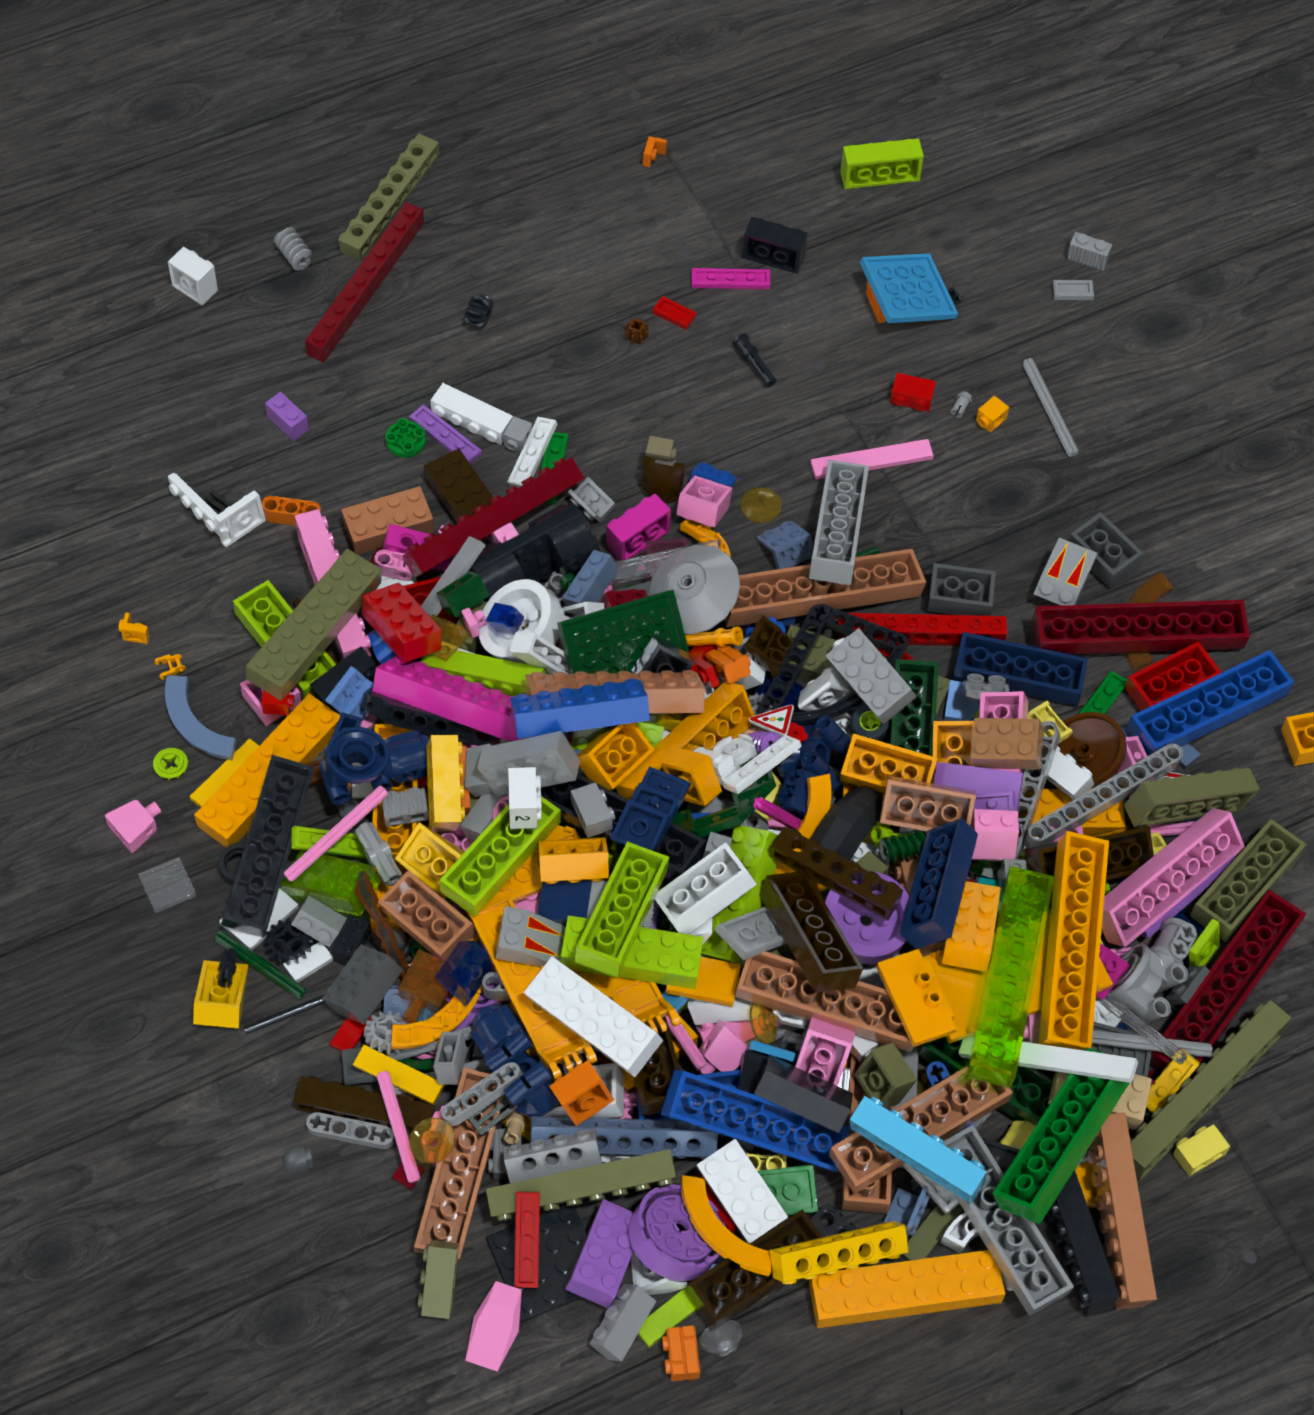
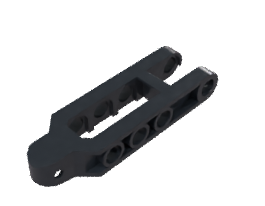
[362,687,495,746]

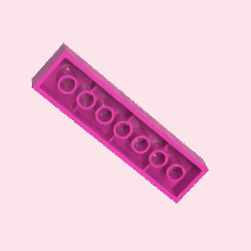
[372,656,530,742]

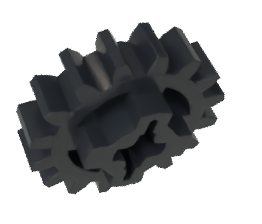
[264,918,313,965]

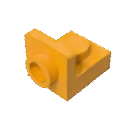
[119,612,150,644]

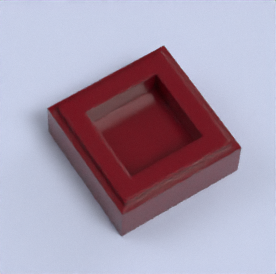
[392,1162,424,1190]

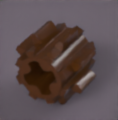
[625,318,649,344]

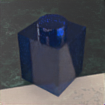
[485,602,525,635]

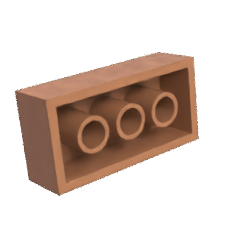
[341,486,434,555]
[879,775,976,831]
[378,870,477,965]

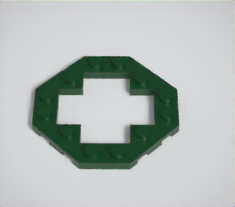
[672,758,776,838]

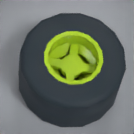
[851,704,890,742]

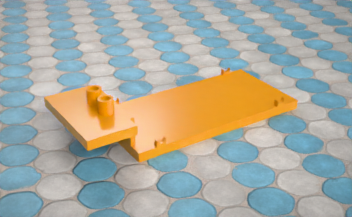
[876,914,1113,1047]

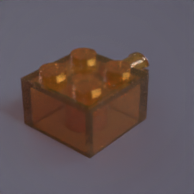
[398,949,460,1023]

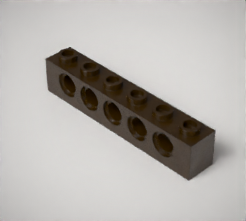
[770,826,903,921]

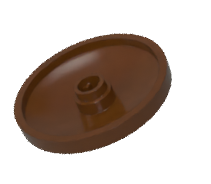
[1058,712,1127,789]

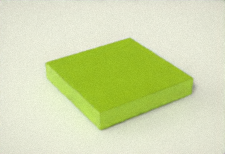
[1189,919,1220,967]

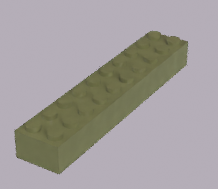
[1130,1000,1291,1184]

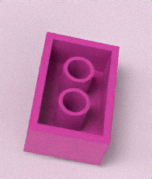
[606,494,671,565]

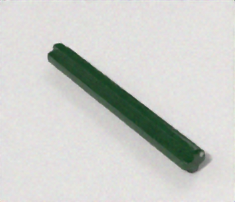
[214,930,307,999]

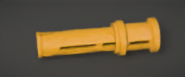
[685,626,743,647]

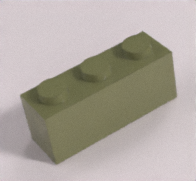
[418,1240,460,1319]

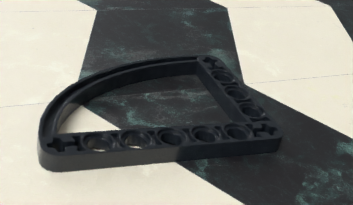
[759,604,908,726]

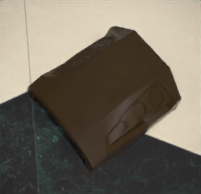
[640,456,685,504]
[746,615,793,677]

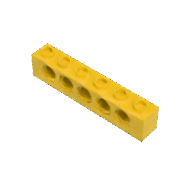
[770,1221,908,1284]

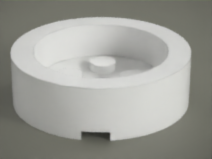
[479,579,564,665]

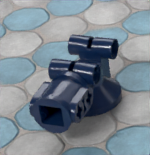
[776,715,851,820]
[318,727,429,805]
[470,1004,567,1117]

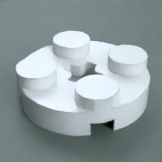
[713,734,757,770]

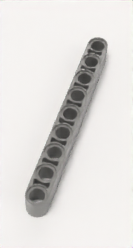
[1024,743,1183,848]

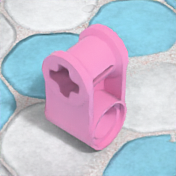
[375,550,413,581]

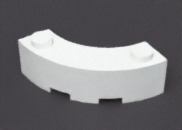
[940,1213,979,1254]

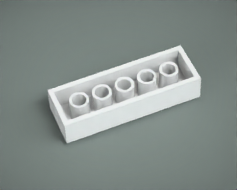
[524,956,663,1077]

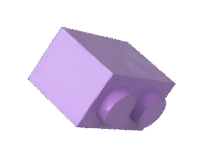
[265,392,309,441]

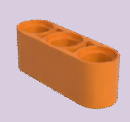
[262,496,322,526]

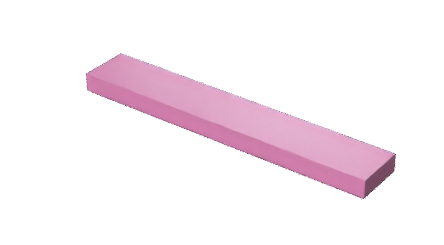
[810,439,934,480]

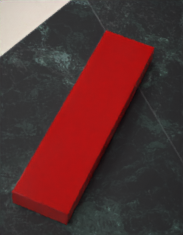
[514,1191,540,1288]

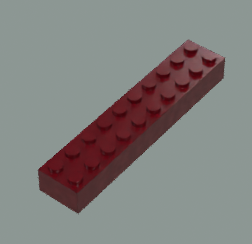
[1032,600,1250,654]
[1149,890,1307,1078]

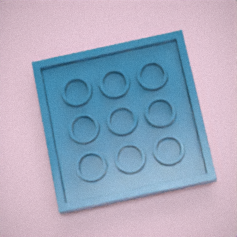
[860,253,958,323]

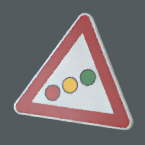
[749,705,794,737]

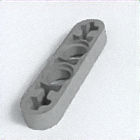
[441,1062,523,1126]
[306,1112,395,1149]

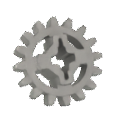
[364,1011,412,1054]

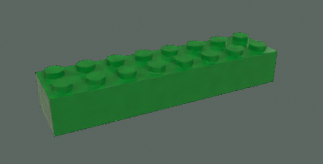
[993,1047,1129,1225]

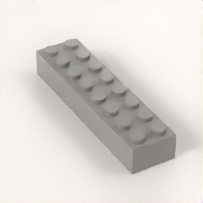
[809,460,869,585]
[943,1125,1074,1316]

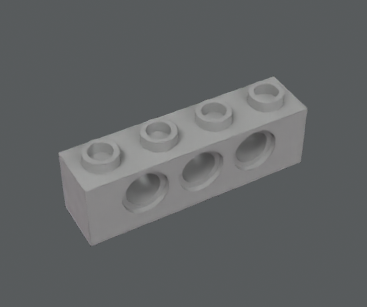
[504,1129,602,1183]

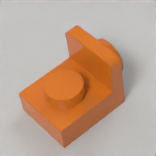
[643,136,667,167]

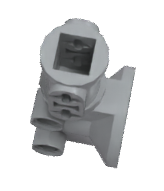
[1108,917,1198,1028]

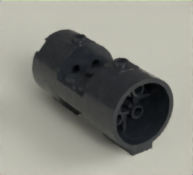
[468,503,600,602]

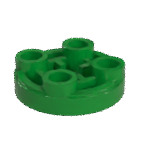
[385,418,426,458]

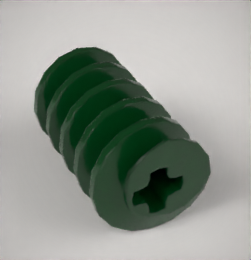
[880,830,926,864]

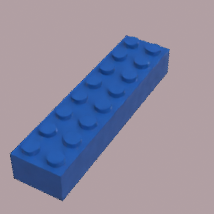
[1126,650,1294,756]
[661,1070,850,1172]

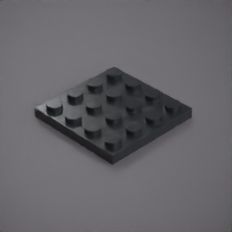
[486,1204,587,1323]

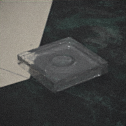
[138,857,196,913]

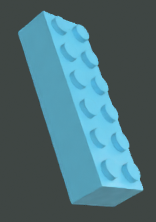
[850,1096,987,1204]

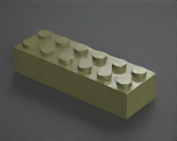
[1124,767,1260,827]
[1190,819,1307,943]

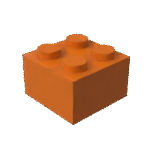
[549,1060,615,1127]

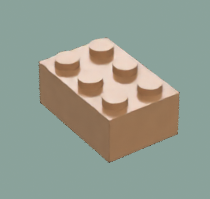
[970,718,1044,770]

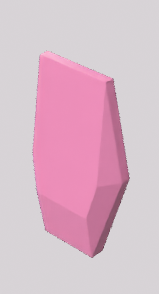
[465,1281,522,1372]

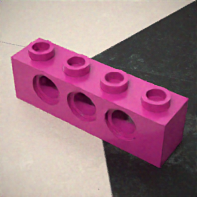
[382,524,457,571]

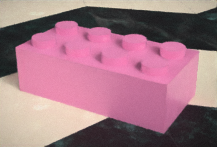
[979,691,1028,774]
[795,1018,855,1086]

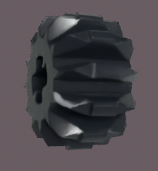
[465,293,493,328]

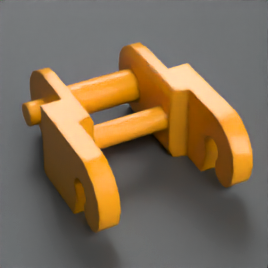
[154,654,186,680]

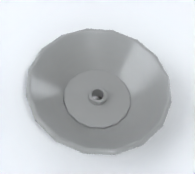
[648,545,740,635]

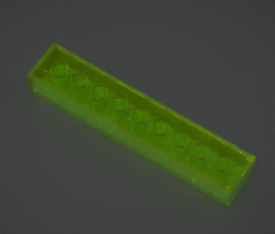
[965,866,1054,1088]

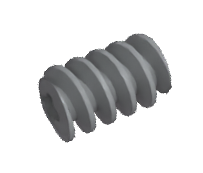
[273,227,312,270]

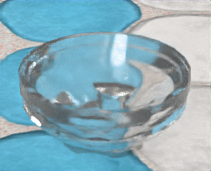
[700,1320,743,1356]

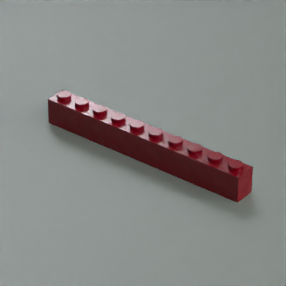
[305,202,424,363]
[402,457,585,577]

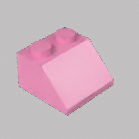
[970,809,1019,861]

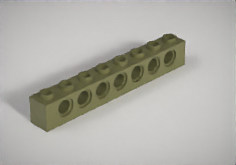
[338,133,439,261]

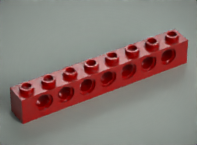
[837,613,1007,646]

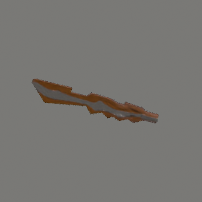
[354,871,413,986]

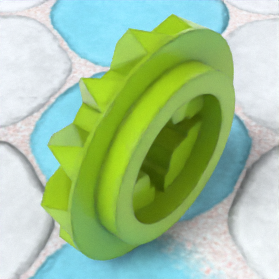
[153,748,188,781]

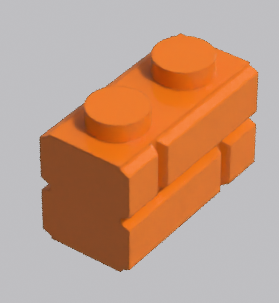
[705,645,751,684]
[662,1326,700,1381]

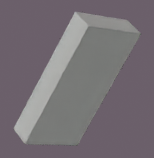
[1053,280,1094,300]

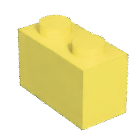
[1173,1124,1230,1177]

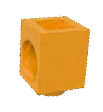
[976,396,1009,432]

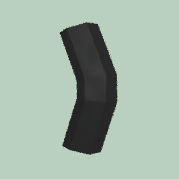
[810,786,883,873]

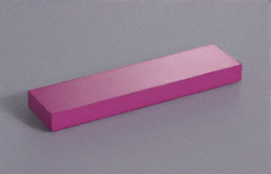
[692,268,770,289]

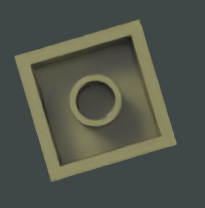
[854,1042,917,1108]

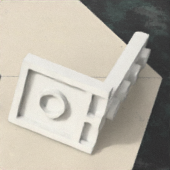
[168,473,266,548]

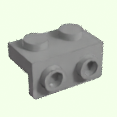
[568,477,617,523]

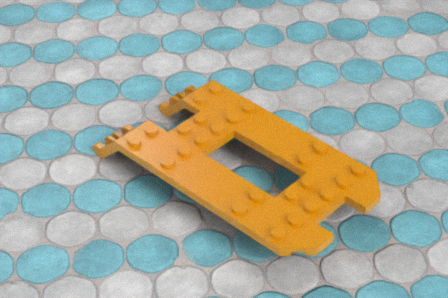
[466,825,681,1080]

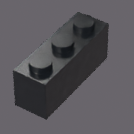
[310,646,377,709]

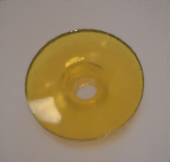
[740,487,781,523]
[749,1003,778,1044]
[409,1118,455,1164]

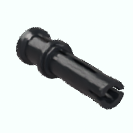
[732,333,777,388]

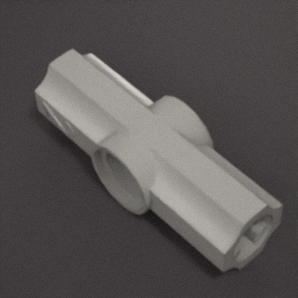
[355,822,402,886]

